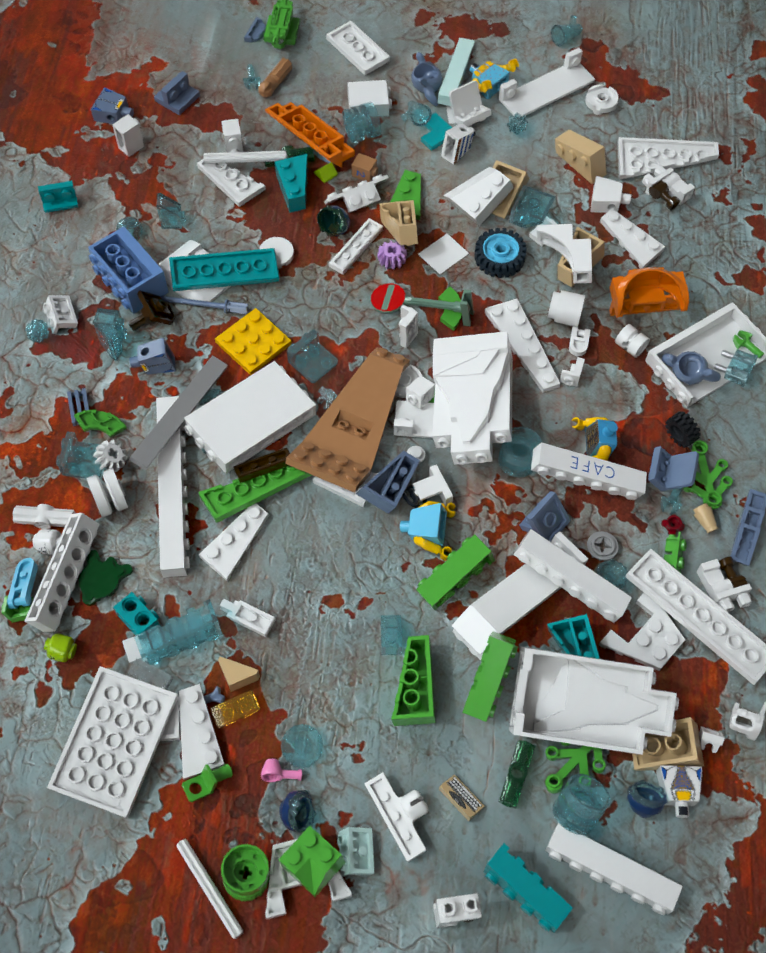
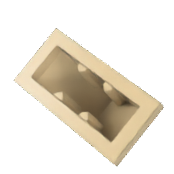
[218,656,260,692]

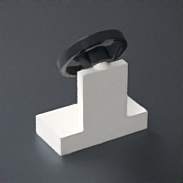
[402,464,453,508]

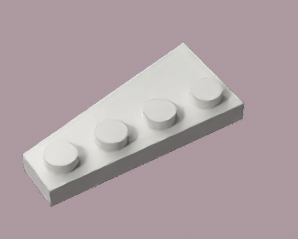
[199,503,269,582]

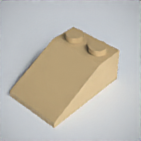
[491,160,529,219]
[632,717,704,771]

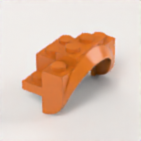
[609,267,689,318]

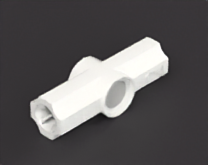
[13,504,75,529]

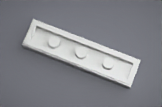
[329,218,383,275]

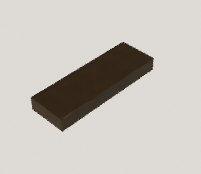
[233,448,290,483]

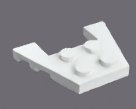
[599,593,685,671]
[265,839,352,919]

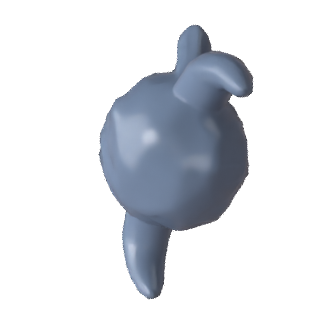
[411,52,442,106]
[662,351,721,385]

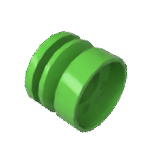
[221,844,269,901]

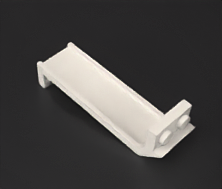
[452,532,588,660]

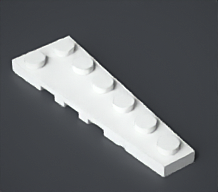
[485,299,560,393]

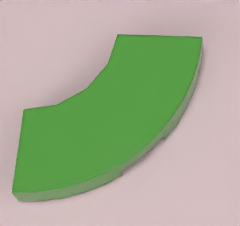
[438,286,462,331]
[74,410,127,438]

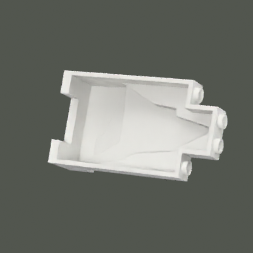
[432,331,512,465]
[509,647,679,755]

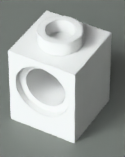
[406,375,435,409]

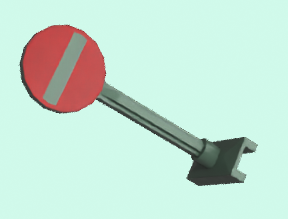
[371,283,474,326]

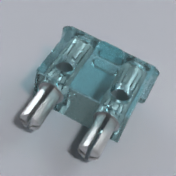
[714,349,758,387]

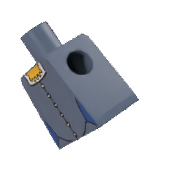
[91,88,134,124]
[129,338,176,375]

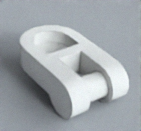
[569,326,591,356]

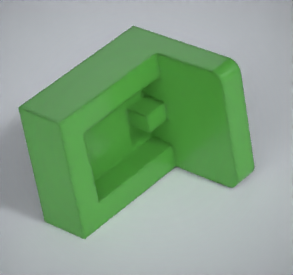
[1,596,34,622]

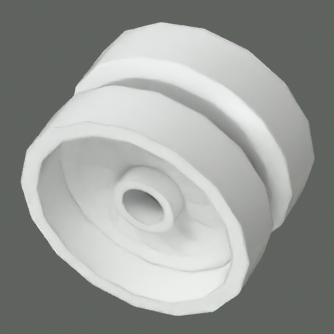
[87,468,128,518]

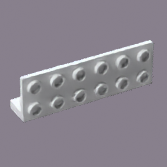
[499,47,595,119]
[394,400,506,444]

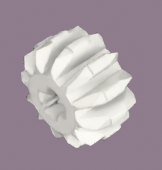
[93,440,127,472]

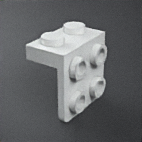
[449,81,492,127]

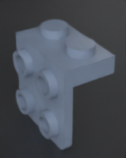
[648,446,699,491]

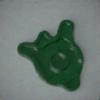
[79,550,133,606]

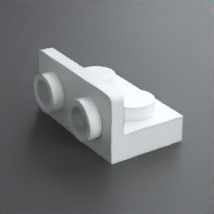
[43,295,78,334]
[399,305,418,349]

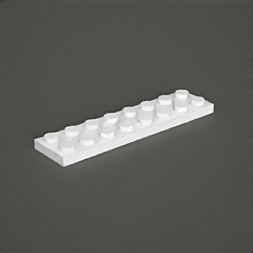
[625,549,766,685]

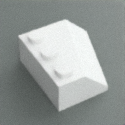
[443,167,514,226]

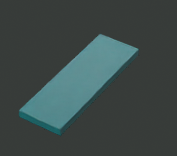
[169,248,279,291]

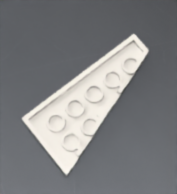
[618,137,719,180]

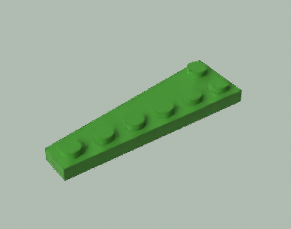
[198,466,311,523]

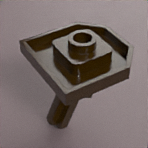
[129,290,176,331]

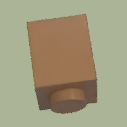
[352,153,378,182]

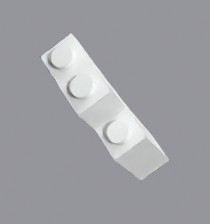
[537,224,592,283]

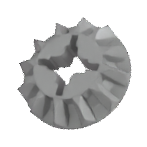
[587,531,618,561]

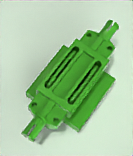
[264,0,300,49]

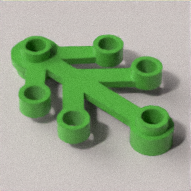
[683,440,733,510]
[545,742,606,794]

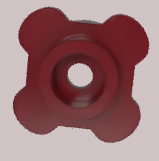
[661,514,685,535]

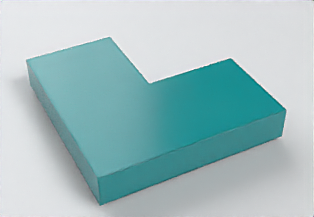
[421,112,452,151]

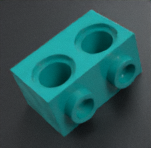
[113,592,161,642]

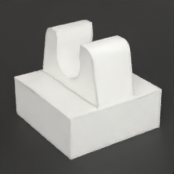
[699,727,725,753]

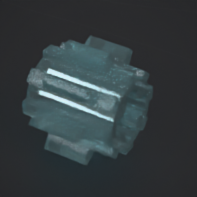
[506,112,528,135]
[25,319,49,343]

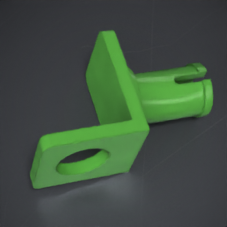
[182,764,233,802]

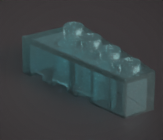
[134,599,222,665]

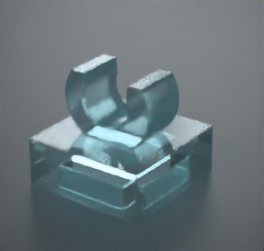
[317,386,337,410]

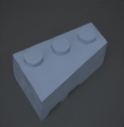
[356,451,420,514]

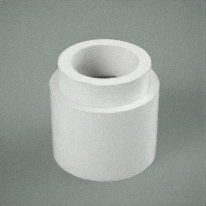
[547,290,585,327]

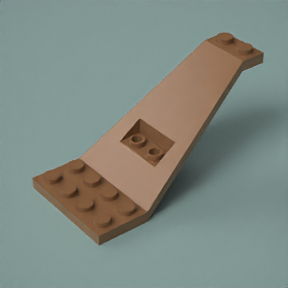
[285,347,410,493]

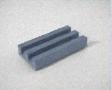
[67,388,90,426]

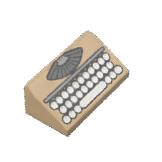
[439,774,484,821]

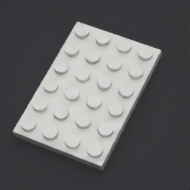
[47,666,179,818]

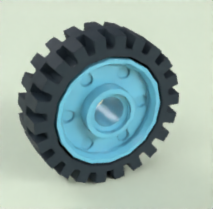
[474,228,527,278]

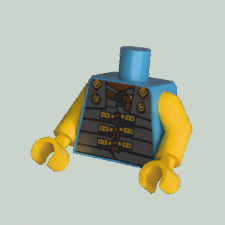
[572,417,618,461]

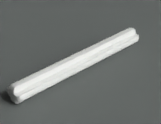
[203,151,287,163]
[176,839,243,939]

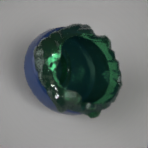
[317,205,350,237]

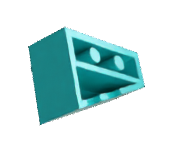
[275,154,308,213]
[547,614,600,659]

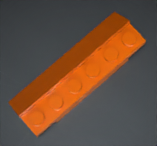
[265,102,355,168]

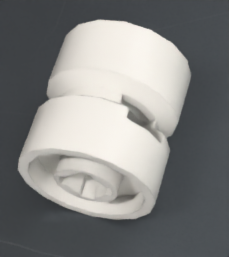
[615,324,650,358]

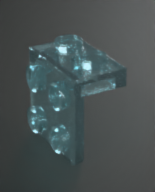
[287,329,338,383]
[56,431,103,479]

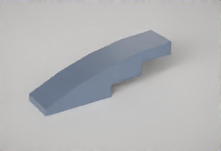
[730,489,766,566]

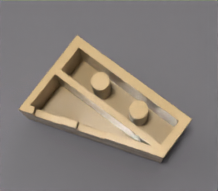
[555,130,606,184]
[379,200,418,246]
[558,227,605,287]

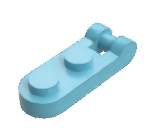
[7,558,38,609]

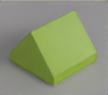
[314,162,337,183]

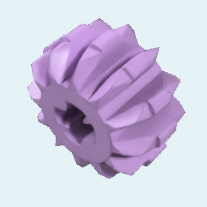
[377,240,407,270]

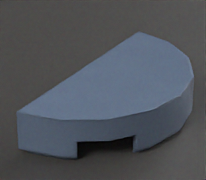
[244,17,266,42]

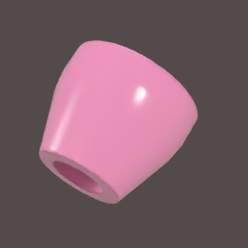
[261,759,302,782]

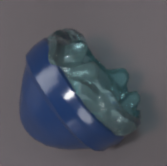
[627,780,668,818]
[279,790,317,833]

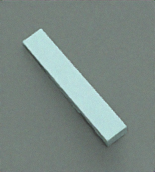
[438,38,475,106]

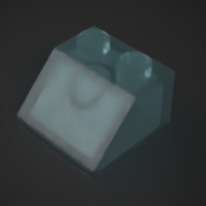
[509,185,556,228]

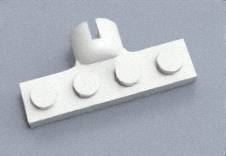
[364,772,428,862]

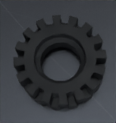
[665,411,701,448]

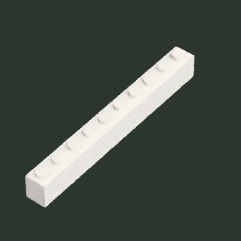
[156,396,190,578]

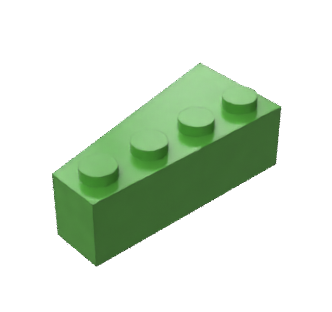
[416,534,495,610]
[462,631,518,722]
[391,635,436,726]

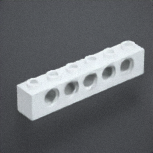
[24,513,100,632]

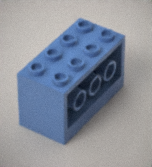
[88,226,169,314]

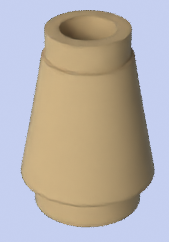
[693,503,718,533]

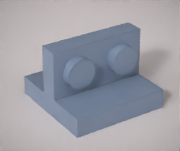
[154,71,200,115]
[519,491,571,542]

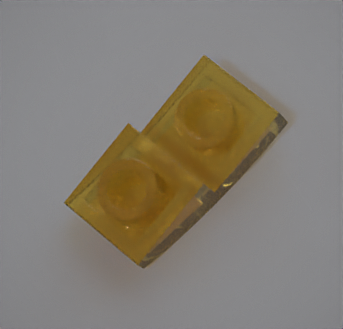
[211,690,260,728]

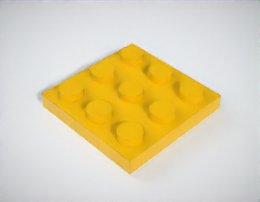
[215,308,292,375]

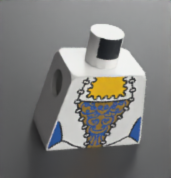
[656,765,702,818]

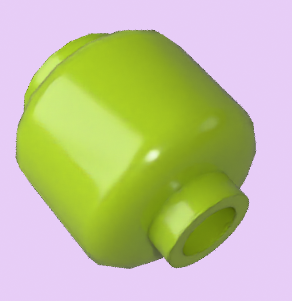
[44,633,77,663]

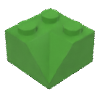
[279,826,346,897]

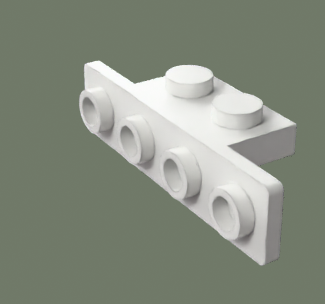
[324,174,389,213]

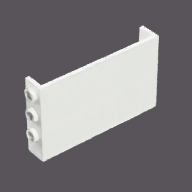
[645,302,766,408]
[184,361,316,474]

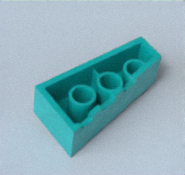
[483,843,573,933]

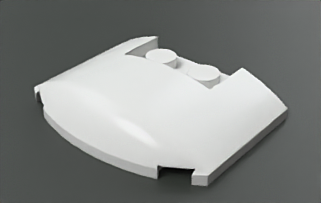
[159,240,231,302]

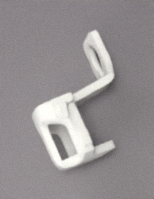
[729,702,766,741]

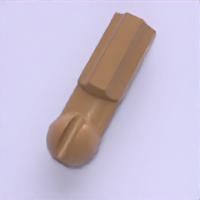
[258,58,293,98]

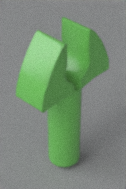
[733,330,764,358]

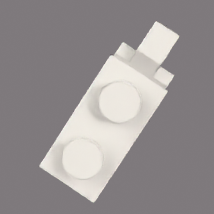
[220,599,276,637]

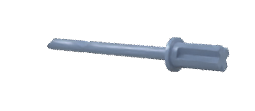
[161,296,249,314]

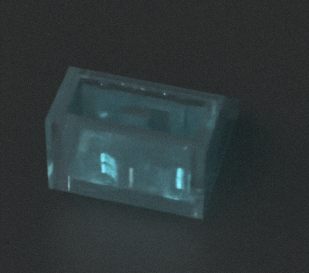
[93,308,127,361]

